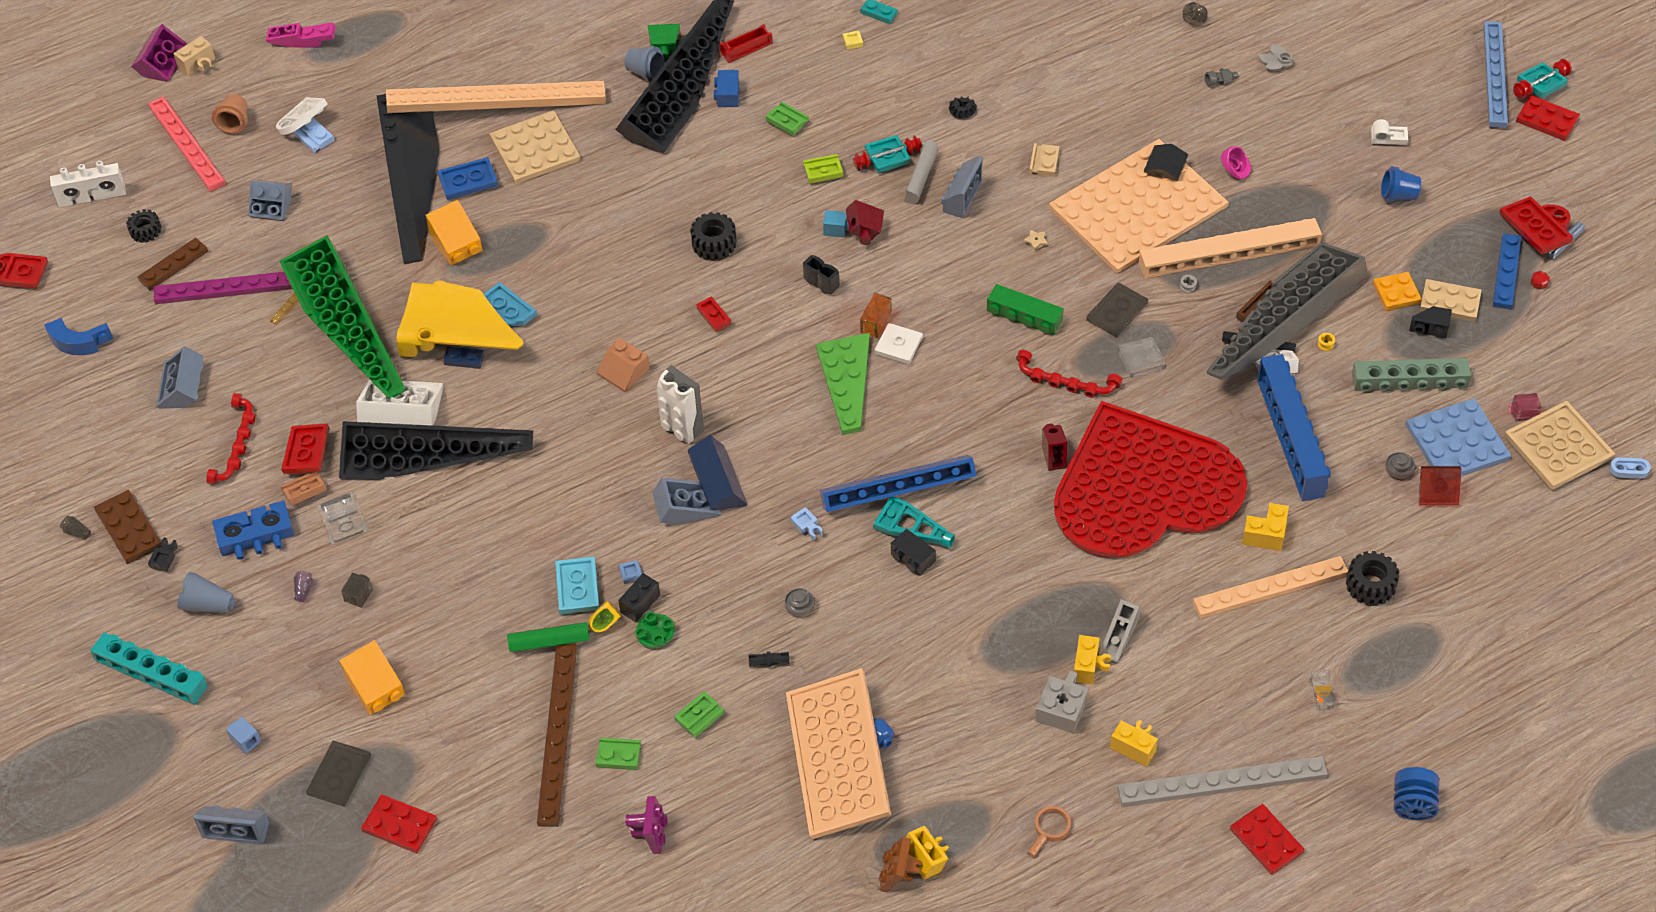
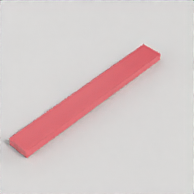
[148,96,226,192]

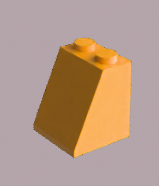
[426,200,483,265]
[339,640,405,715]

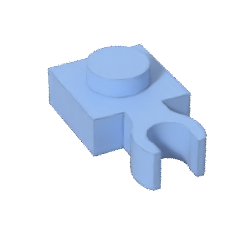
[790,507,822,540]

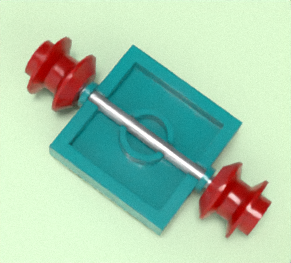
[1513,59,1572,99]
[853,135,922,173]

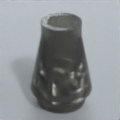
[60,515,91,540]

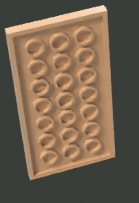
[786,668,891,839]

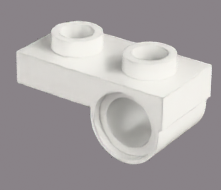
[1371,119,1408,145]

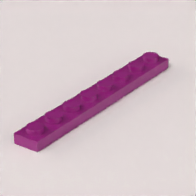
[154,272,293,305]

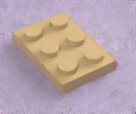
[1420,279,1481,322]

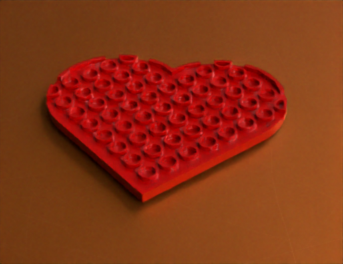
[1054,401,1247,558]

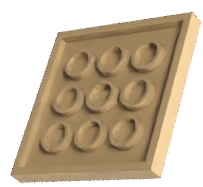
[489,110,581,184]
[1504,401,1615,490]

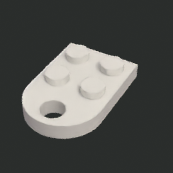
[276,97,328,135]

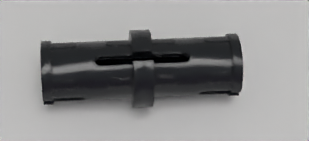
[748,651,790,667]

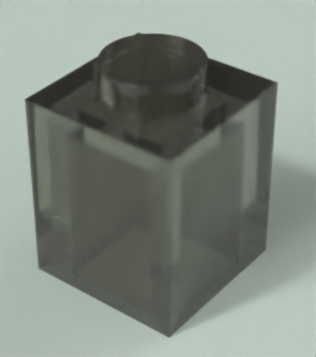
[341,572,373,608]

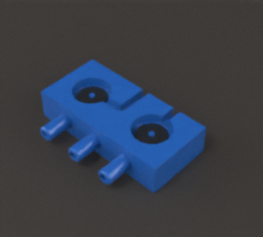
[212,500,294,560]

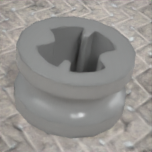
[1180,275,1197,293]

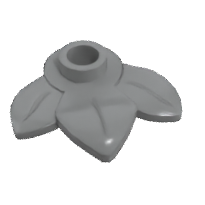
[1259,44,1293,70]

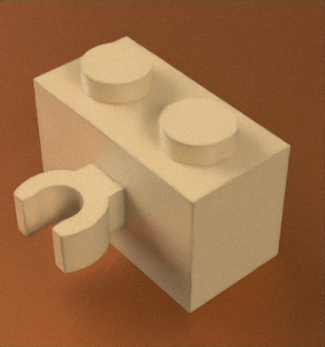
[173,36,215,76]

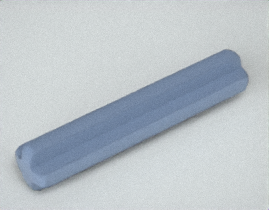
[1547,222,1585,259]

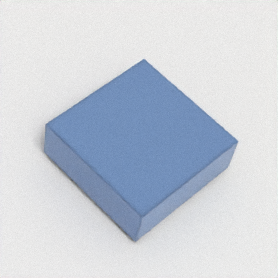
[618,560,642,584]

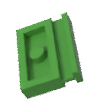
[766,101,809,136]
[674,691,725,738]
[596,738,641,770]

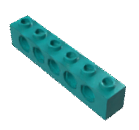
[90,632,208,705]

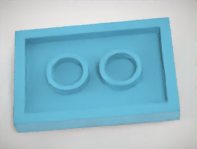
[555,556,599,615]

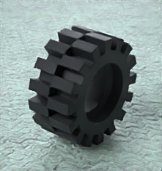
[126,209,162,243]

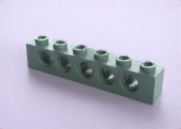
[1352,358,1471,391]

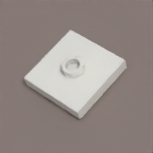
[875,323,923,364]

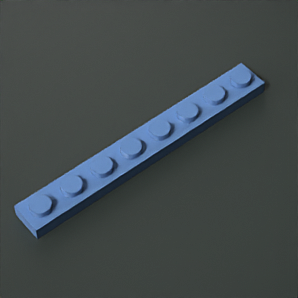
[1483,21,1508,128]

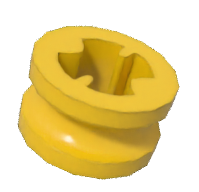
[1317,333,1335,351]

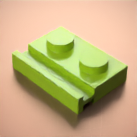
[803,154,843,184]

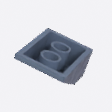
[652,478,721,524]

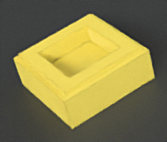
[843,31,863,50]

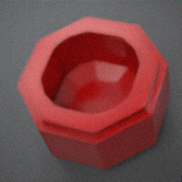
[1530,271,1550,289]

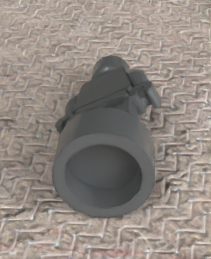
[1204,68,1238,86]

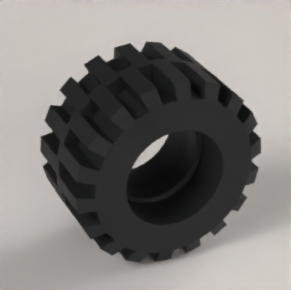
[690,212,737,261]
[1346,551,1399,606]

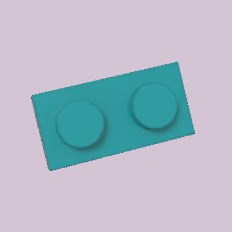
[860,0,898,24]

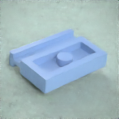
[293,118,335,154]

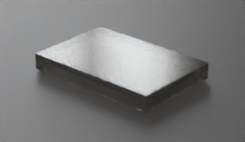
[1086,282,1149,338]
[306,740,371,807]

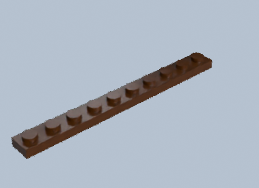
[537,644,577,827]

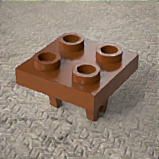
[879,836,922,892]

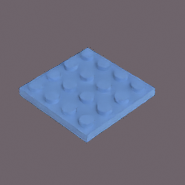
[1405,398,1511,483]

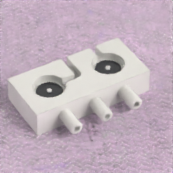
[50,161,126,208]

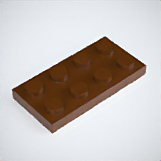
[94,489,162,564]

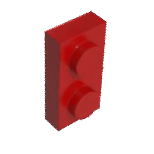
[696,296,731,332]

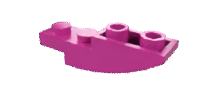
[266,22,336,48]

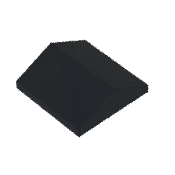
[1144,144,1188,181]

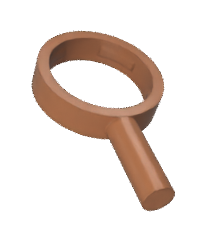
[1027,806,1071,858]

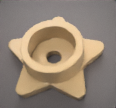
[1024,230,1047,249]

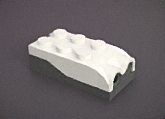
[657,365,704,444]

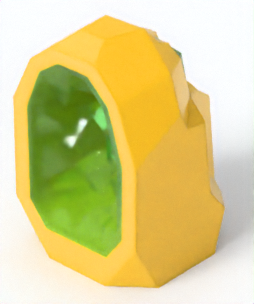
[588,600,621,632]

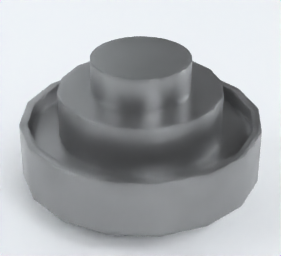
[1385,452,1415,479]
[785,588,814,616]

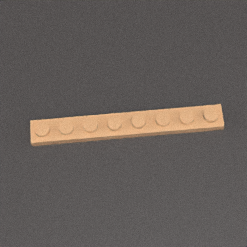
[1193,556,1348,619]

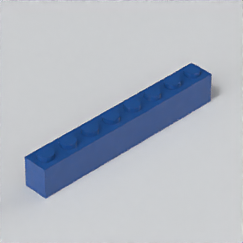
[819,455,976,512]

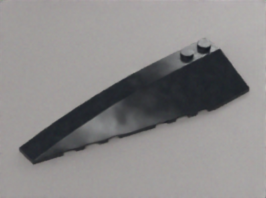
[339,421,534,480]

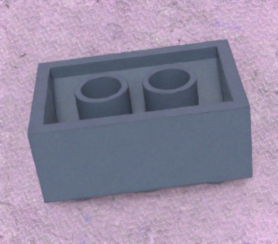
[941,156,983,218]
[156,346,203,409]
[193,805,269,844]

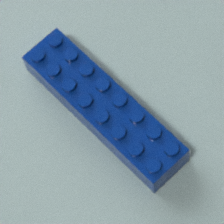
[1257,354,1331,501]

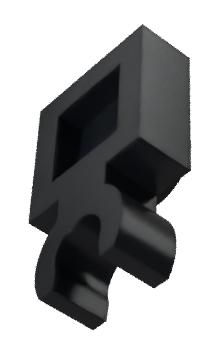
[148,537,178,571]

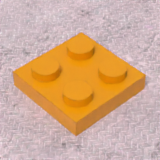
[1373,272,1422,311]

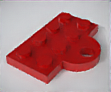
[1499,196,1573,255]

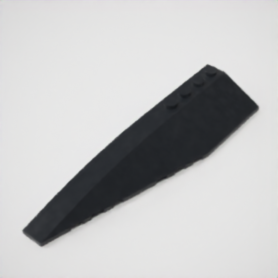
[615,0,734,153]
[376,94,439,264]

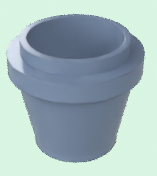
[624,46,664,81]

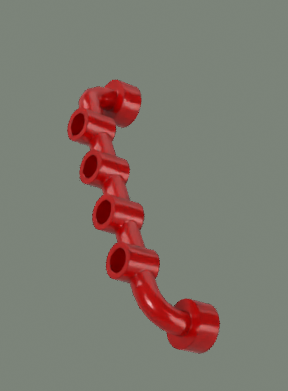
[1016,349,1123,398]
[206,393,256,485]

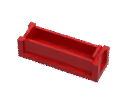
[719,24,773,63]

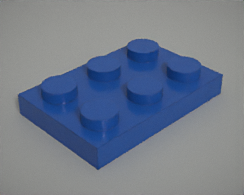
[437,157,498,200]

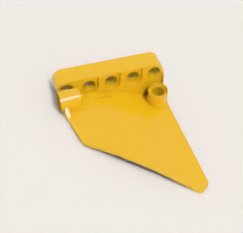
[397,281,524,358]

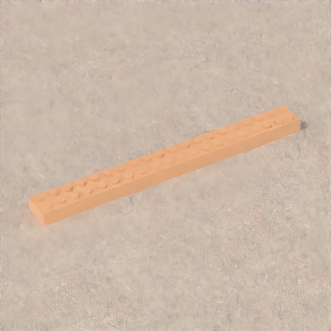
[386,81,606,113]

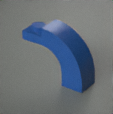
[44,318,113,355]

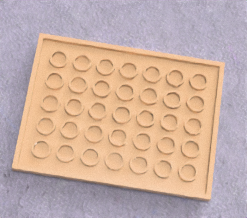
[1049,139,1229,274]

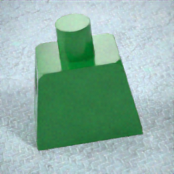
[648,24,681,61]

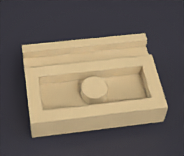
[1029,143,1060,177]

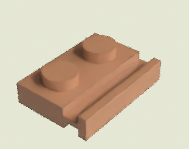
[281,472,327,506]

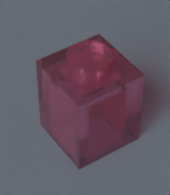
[1509,393,1541,422]

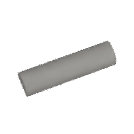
[904,140,938,204]

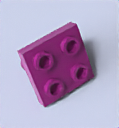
[625,796,668,854]

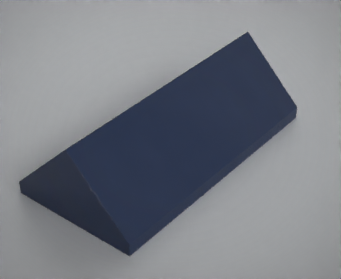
[687,435,747,510]

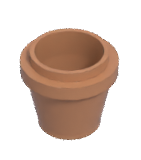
[212,94,248,134]

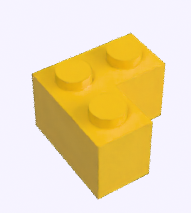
[1242,503,1289,551]

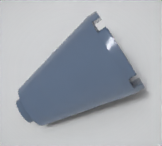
[177,572,236,613]

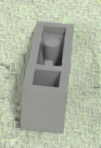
[1099,599,1143,663]

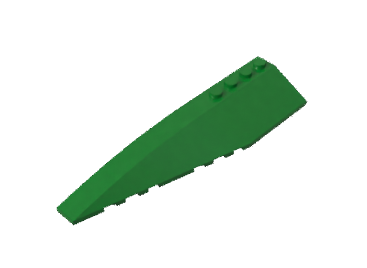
[279,235,406,400]

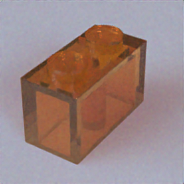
[860,293,892,338]

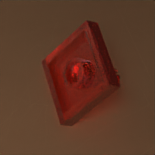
[1418,466,1462,505]

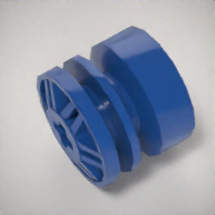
[1393,767,1440,820]

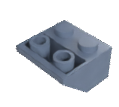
[248,180,292,220]

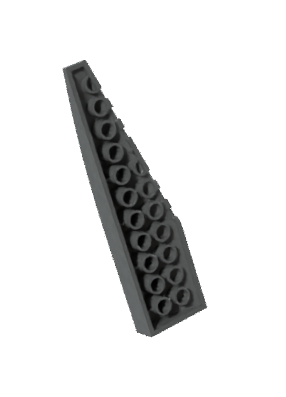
[1206,242,1367,380]

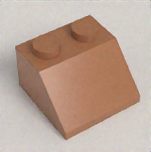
[597,338,650,392]

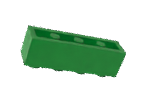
[987,284,1064,335]

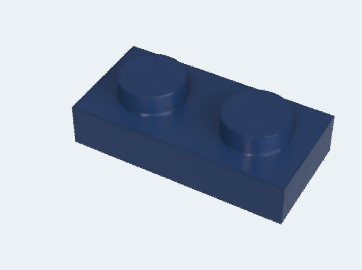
[443,346,484,369]

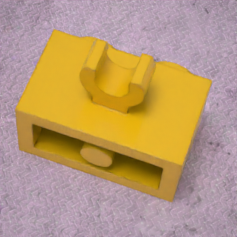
[1074,635,1111,685]
[1110,720,1158,767]
[906,826,949,880]

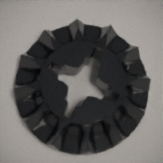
[949,95,977,119]

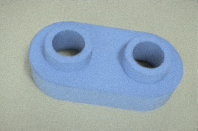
[1609,457,1651,478]

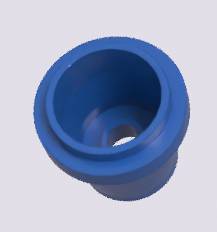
[1381,166,1421,203]

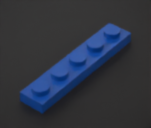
[1492,233,1521,310]

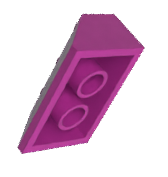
[131,24,187,82]

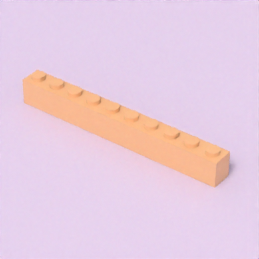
[1139,218,1322,278]

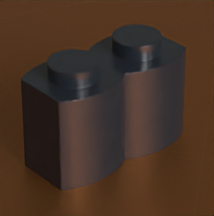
[803,255,840,294]

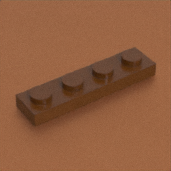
[137,237,208,291]

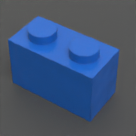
[714,70,739,107]

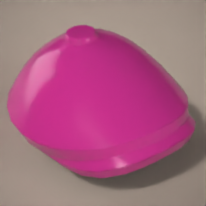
[1221,146,1251,180]

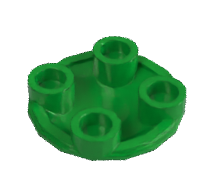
[635,612,675,648]

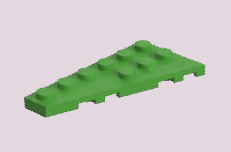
[816,333,870,435]

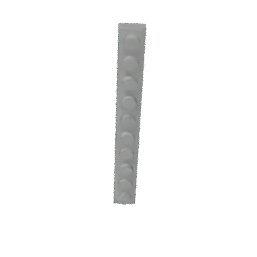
[1117,756,1328,807]

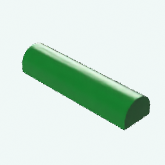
[507,622,589,652]

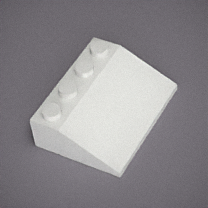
[356,380,444,425]

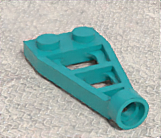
[873,496,955,549]

